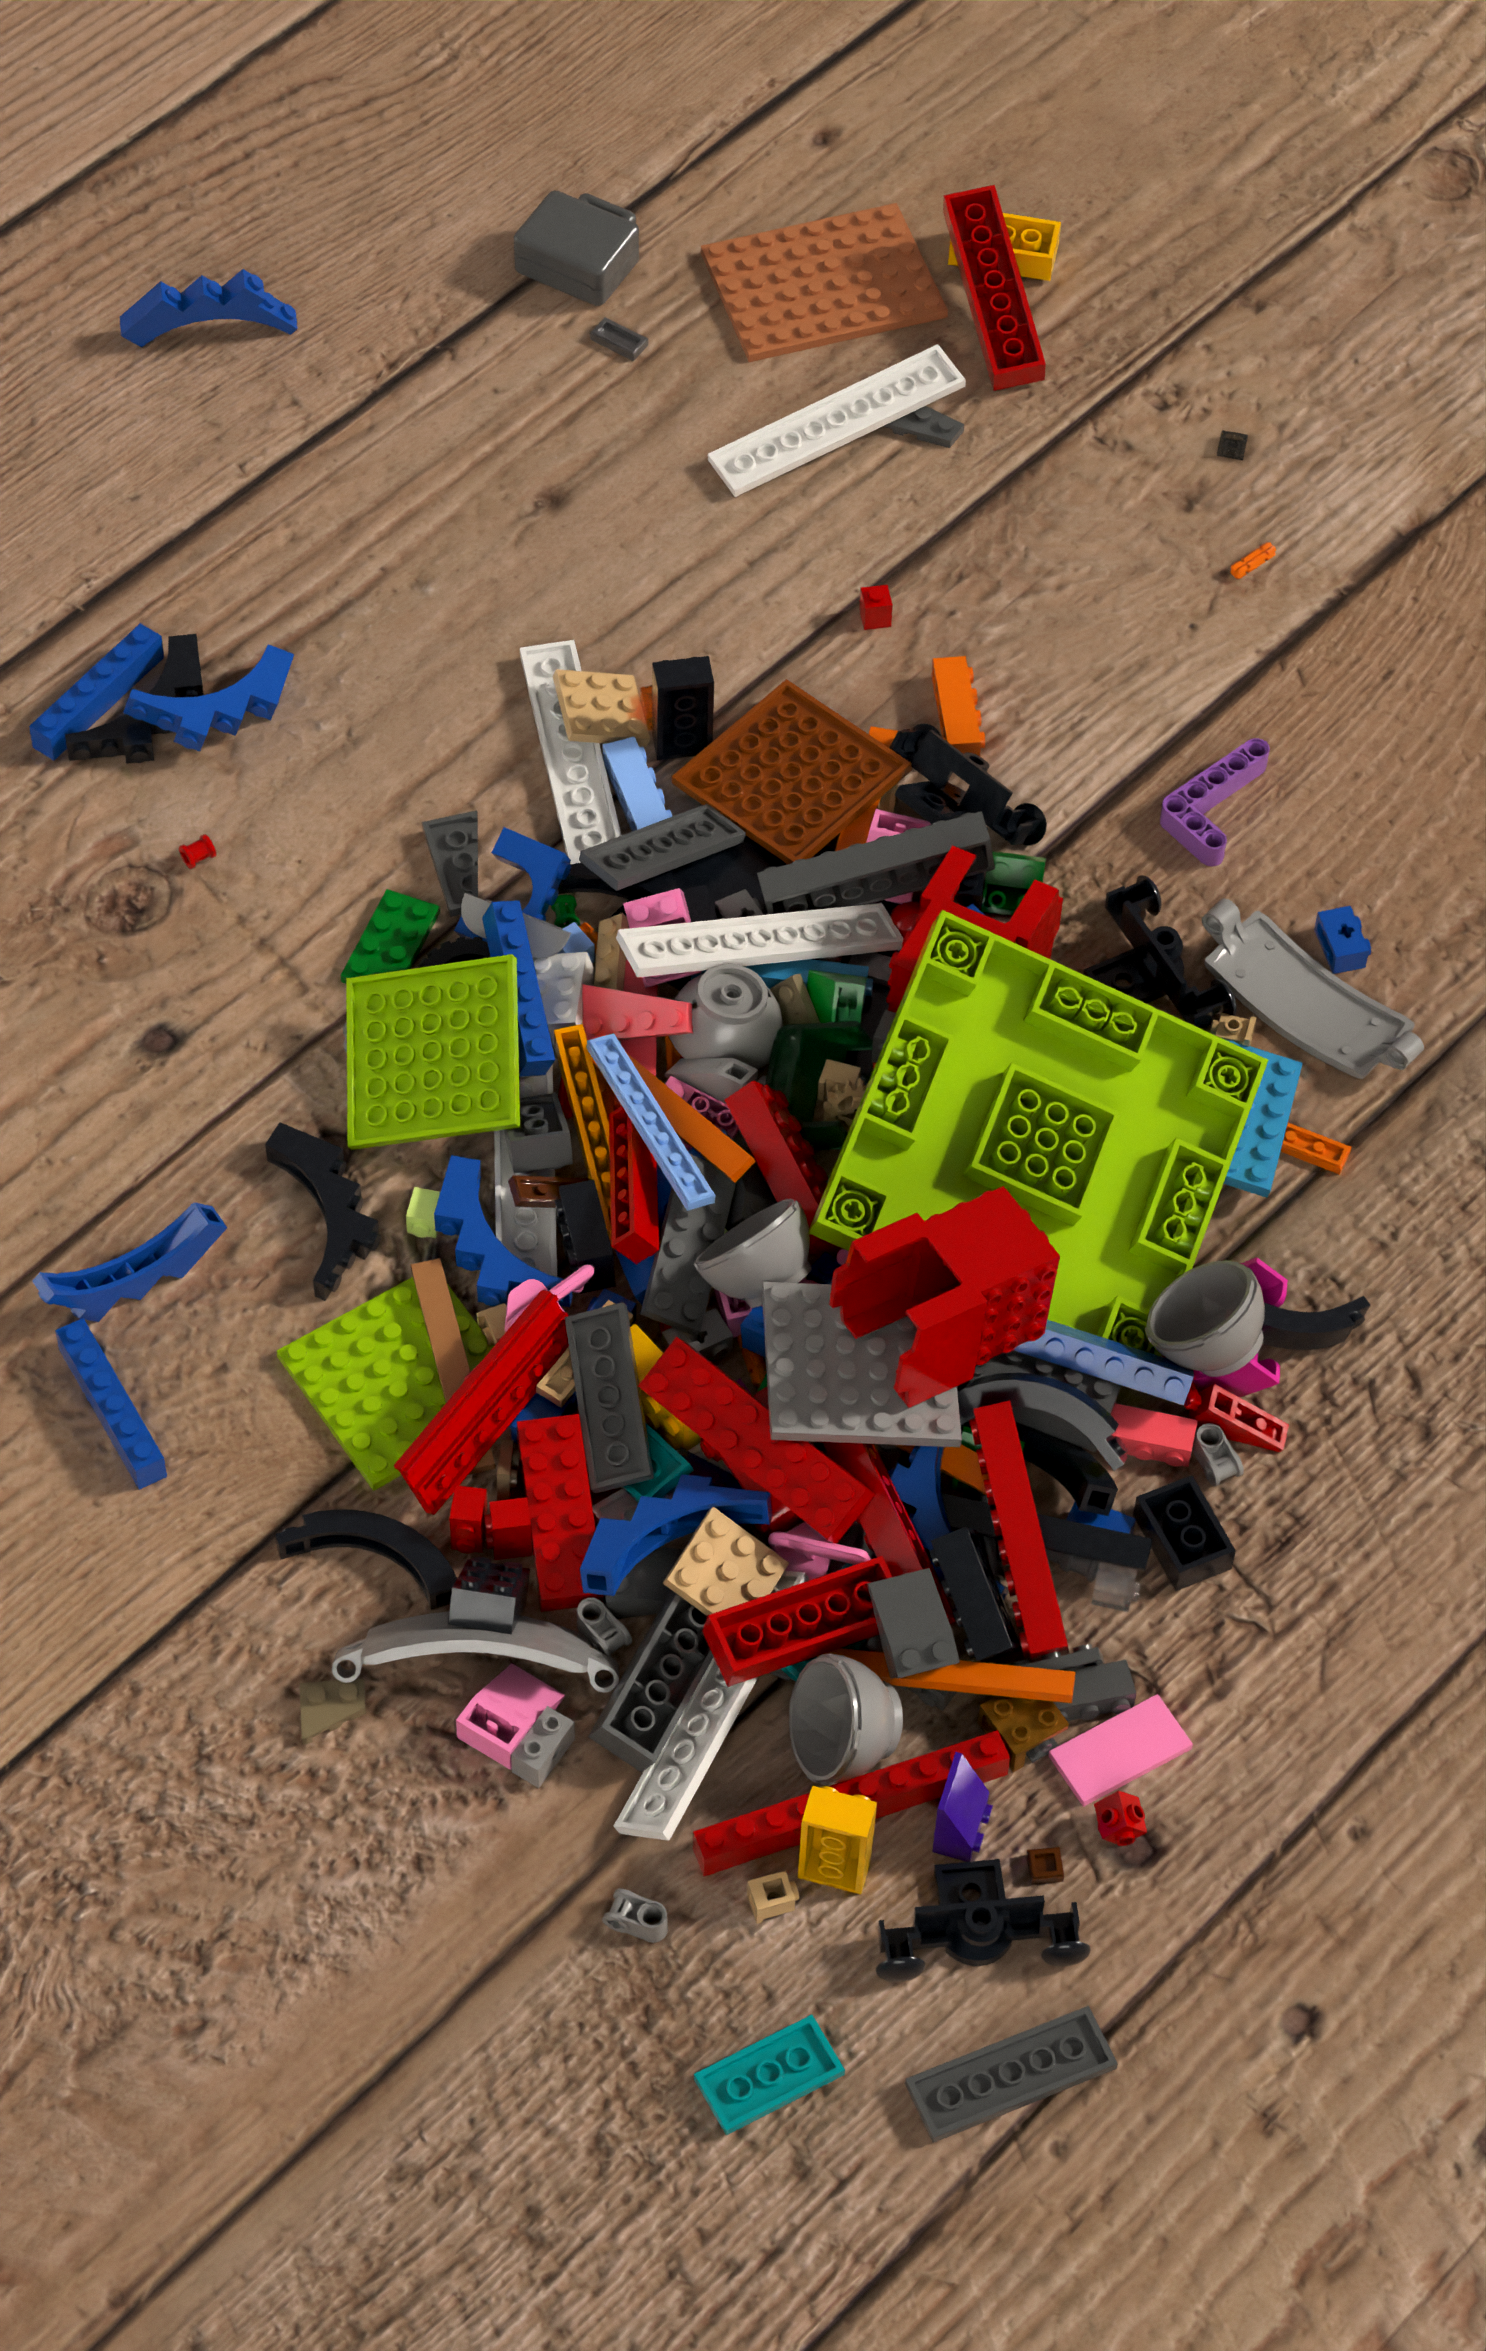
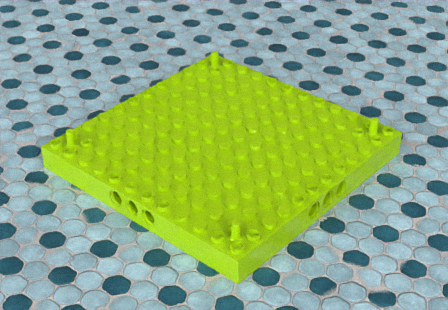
[809,910,1268,1356]

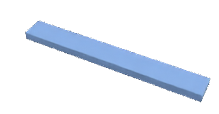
[586,1033,715,1211]

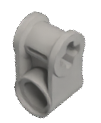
[1193,1423,1244,1487]
[576,1598,632,1657]
[602,1888,668,1943]

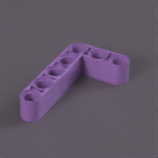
[1160,738,1270,866]

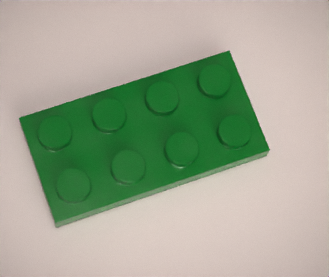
[340,889,440,984]

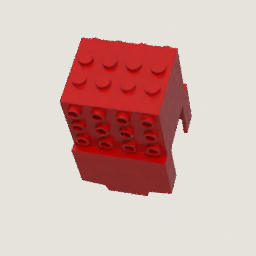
[886,845,1063,1013]
[829,1186,1060,1408]

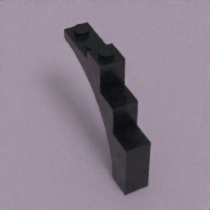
[65,634,204,764]
[557,863,718,922]
[265,1122,381,1301]

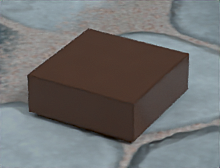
[1026,1847,1064,1885]

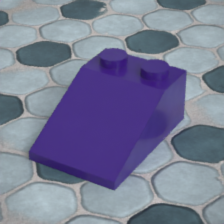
[932,1752,993,1862]

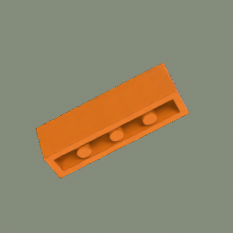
[931,656,985,756]

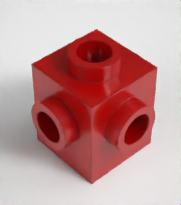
[1094,1790,1147,1846]

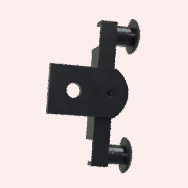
[889,723,1047,846]
[1083,875,1236,1029]
[876,1859,1091,1982]

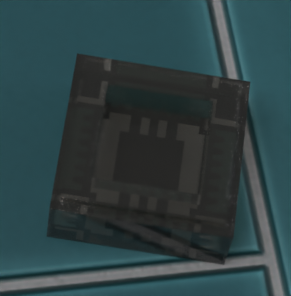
[1217,430,1248,460]

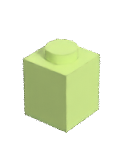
[406,1187,440,1238]

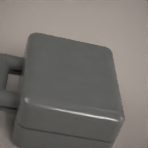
[514,190,639,306]

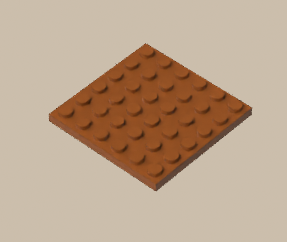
[671,679,912,864]

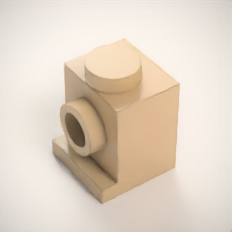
[1210,1013,1256,1047]
[817,1059,864,1100]
[476,1303,507,1346]
[747,1870,799,1924]

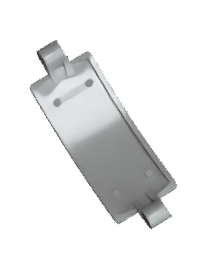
[1202,898,1424,1079]
[331,1612,620,1693]

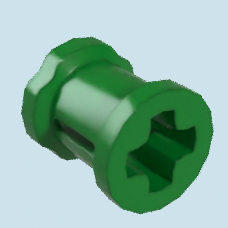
[551,894,580,928]

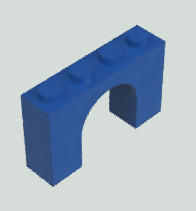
[454,827,571,942]

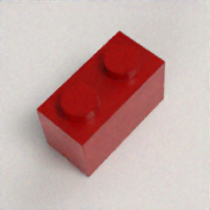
[449,1485,488,1554]
[484,1497,532,1560]

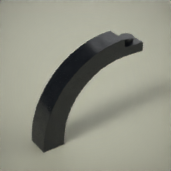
[1262,1296,1371,1350]
[957,1373,1128,1471]
[961,1417,1118,1516]
[275,1509,457,1610]

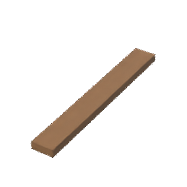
[410,1258,495,1475]

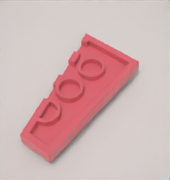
[582,984,693,1041]

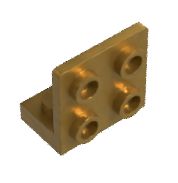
[978,1696,1069,1772]

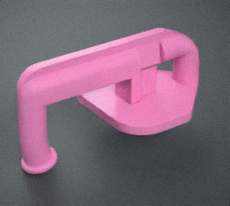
[504,1264,594,1332]
[768,1522,871,1580]

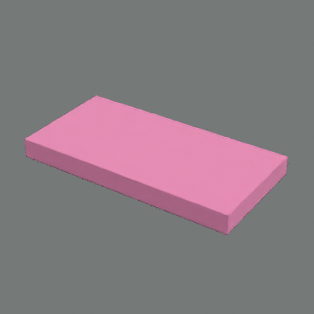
[1048,1694,1193,1807]

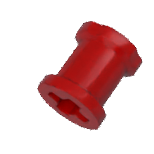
[179,834,217,869]

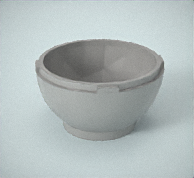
[669,964,783,1069]
[694,1198,812,1308]
[1144,1260,1265,1377]
[789,1653,903,1785]

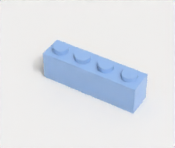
[603,736,673,832]

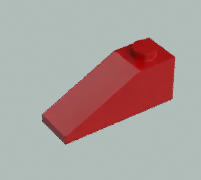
[1188,1384,1289,1452]

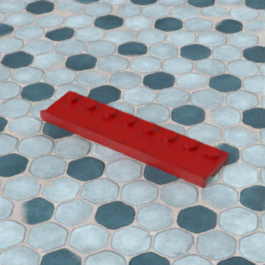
[394,1290,569,1515]

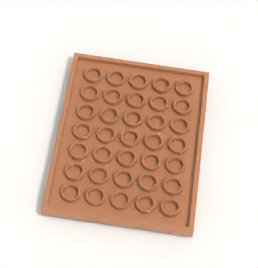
[701,203,948,362]

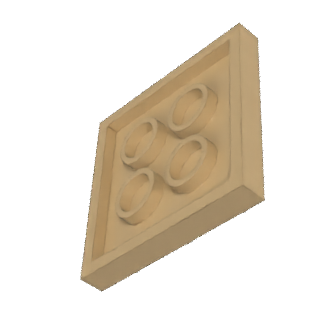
[553,669,650,747]
[663,1507,789,1616]

